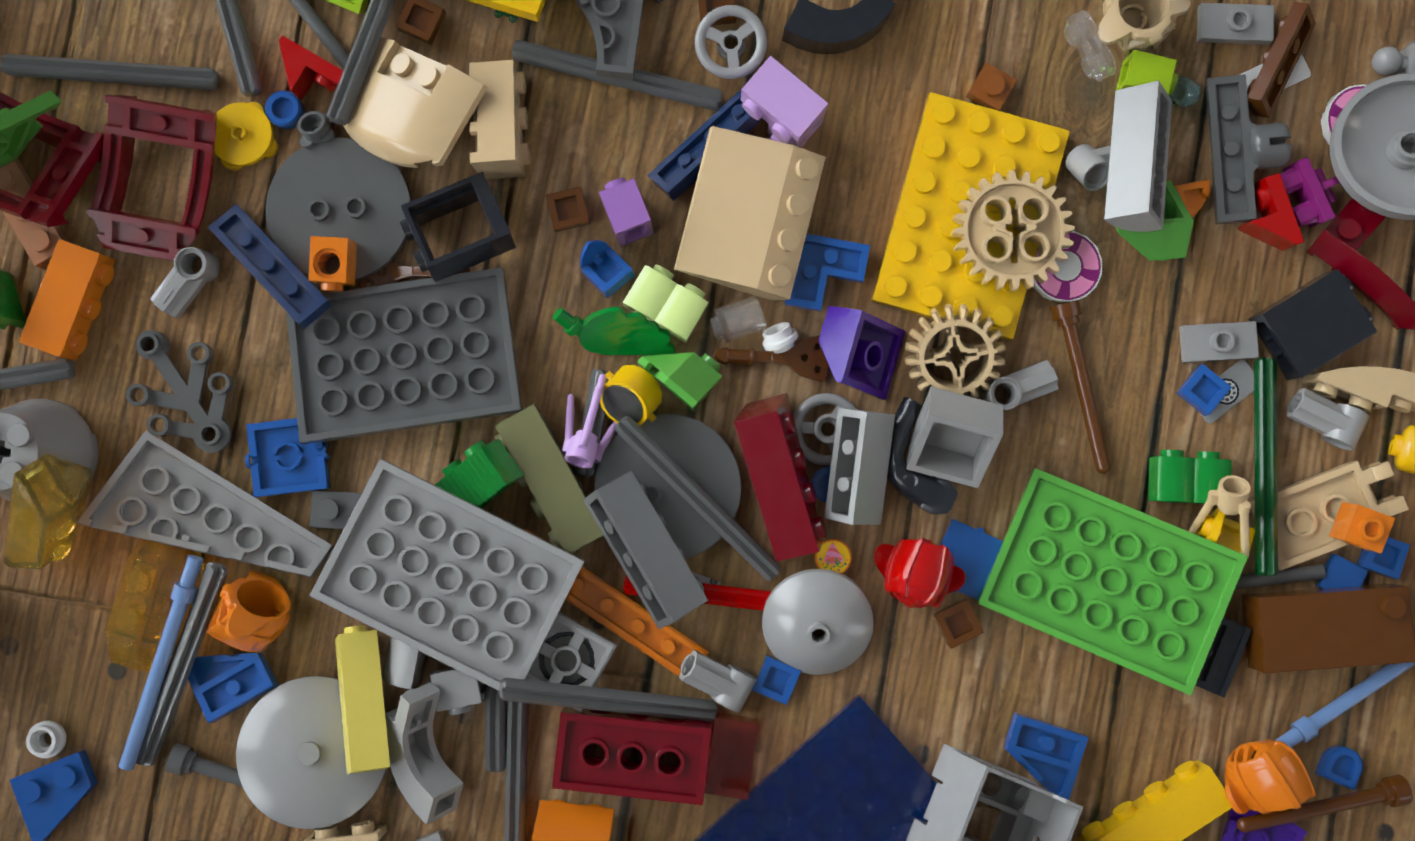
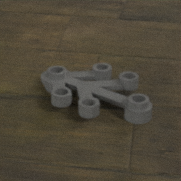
[126,330,234,453]

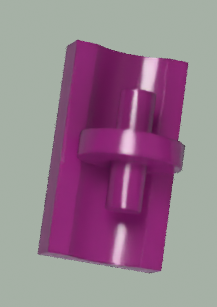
[1280,157,1340,228]

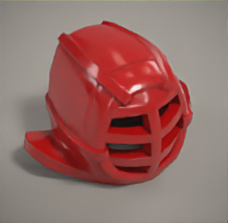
[873,538,966,608]

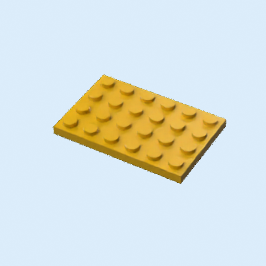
[871,92,1070,340]

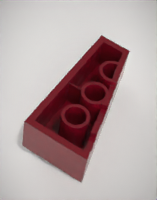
[734,393,827,562]

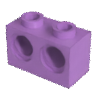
[599,178,654,247]

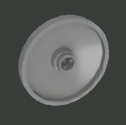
[1329,73,1415,220]
[236,676,387,829]

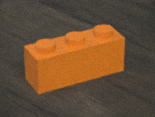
[19,239,116,361]

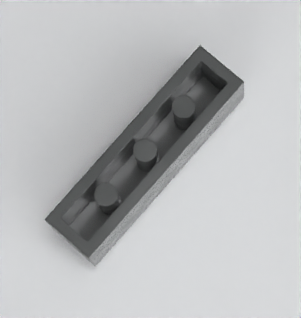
[583,471,708,629]

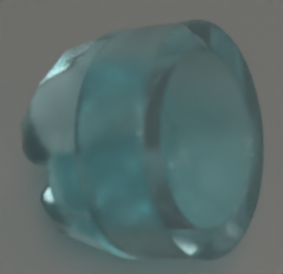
[1169,76,1201,108]

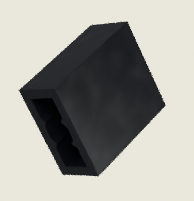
[1249,269,1378,380]

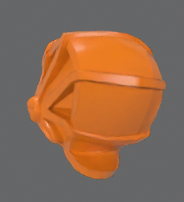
[206,570,291,652]
[1224,739,1316,814]

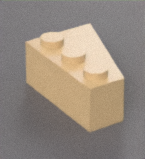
[469,60,531,180]

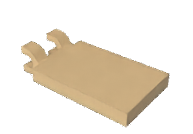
[1248,461,1409,570]

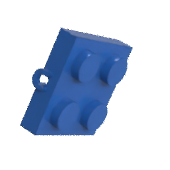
[245,418,331,497]

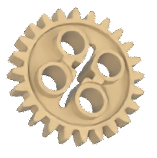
[951,170,1075,292]

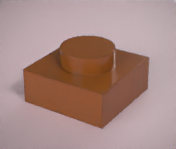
[966,62,1017,111]

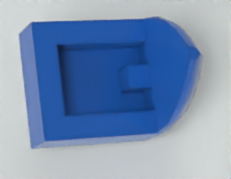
[580,240,635,299]

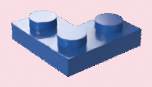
[784,234,870,312]

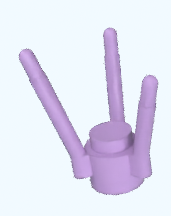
[561,374,617,468]

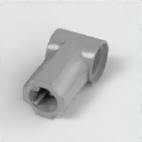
[1066,144,1111,191]
[150,247,220,319]
[980,360,1059,411]
[1286,388,1370,451]
[679,650,757,713]

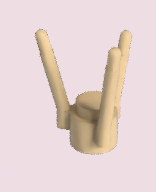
[1188,475,1251,559]

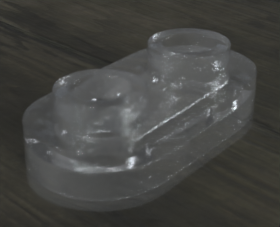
[1064,10,1116,82]

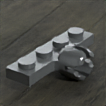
[1205,74,1292,225]

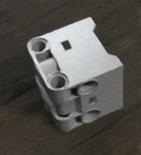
[906,744,1083,841]

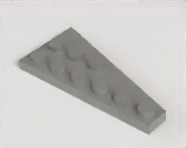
[77,430,334,578]

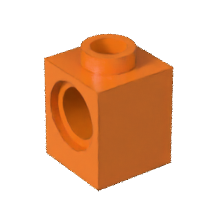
[308,236,357,292]
[1329,502,1395,554]

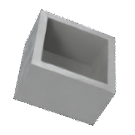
[906,386,1003,488]

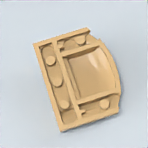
[343,37,487,168]

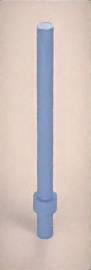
[118,555,204,771]
[1275,662,1415,748]

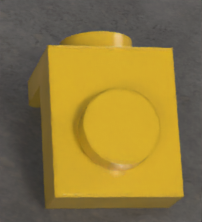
[1197,508,1255,562]

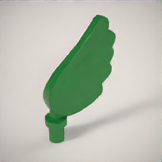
[552,306,676,356]

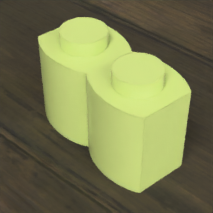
[623,264,709,343]

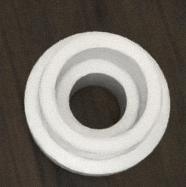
[762,322,798,354]
[26,720,66,758]

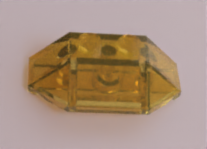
[4,454,91,570]
[105,539,206,672]

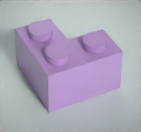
[741,55,828,148]

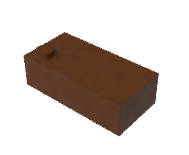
[1242,583,1415,673]

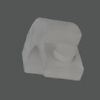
[385,682,464,825]

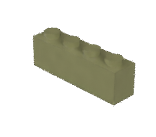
[494,404,603,553]

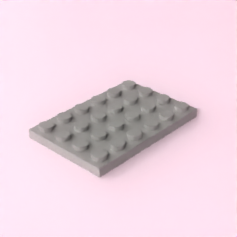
[309,459,585,691]

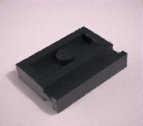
[1195,617,1252,698]

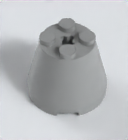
[0,399,99,508]

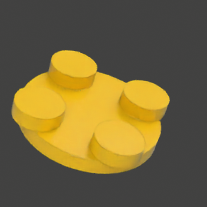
[215,102,279,171]

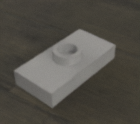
[1197,3,1274,45]
[1179,321,1259,363]

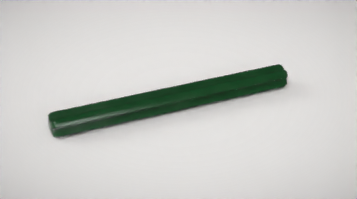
[1254,358,1278,577]

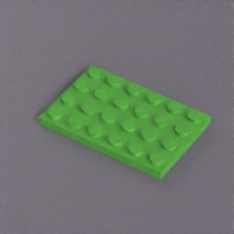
[977,468,1248,696]

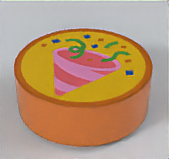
[814,539,852,574]

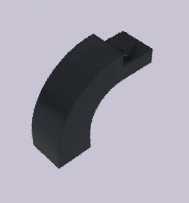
[782,0,895,54]

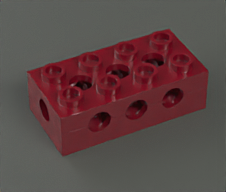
[552,707,711,805]

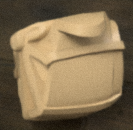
[1098,0,1191,56]

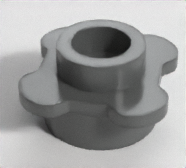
[297,111,335,148]

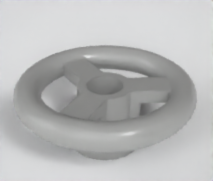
[695,5,767,79]
[793,393,856,466]

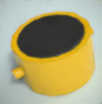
[600,365,662,426]

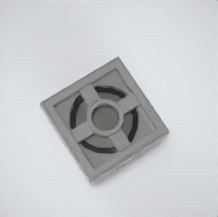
[525,612,618,712]

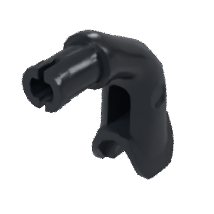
[887,397,958,515]

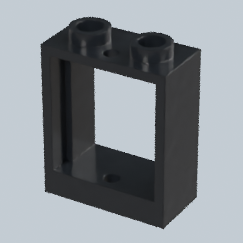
[400,172,516,282]

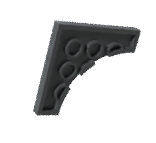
[574,0,644,80]

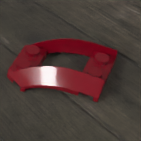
[0,92,104,227]
[87,95,217,261]
[1306,198,1415,330]

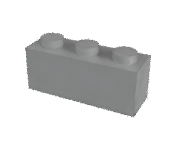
[824,408,895,525]

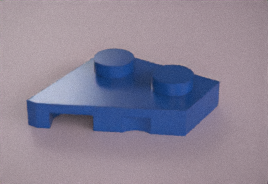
[188,653,279,723]
[1003,712,1089,800]
[9,749,98,841]

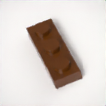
[1247,2,1316,118]

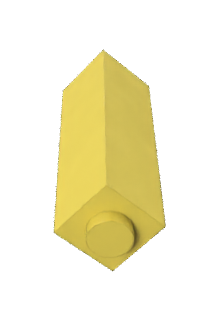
[335,625,390,775]

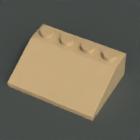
[674,126,826,301]

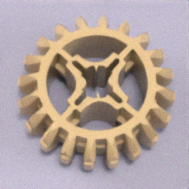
[905,304,1006,398]

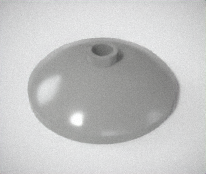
[762,569,874,675]

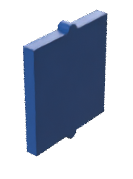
[940,519,1003,600]

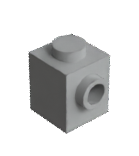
[427,667,485,715]

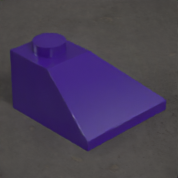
[819,306,905,400]

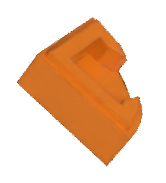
[1174,179,1211,217]

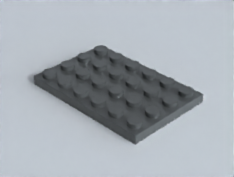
[286,267,523,445]

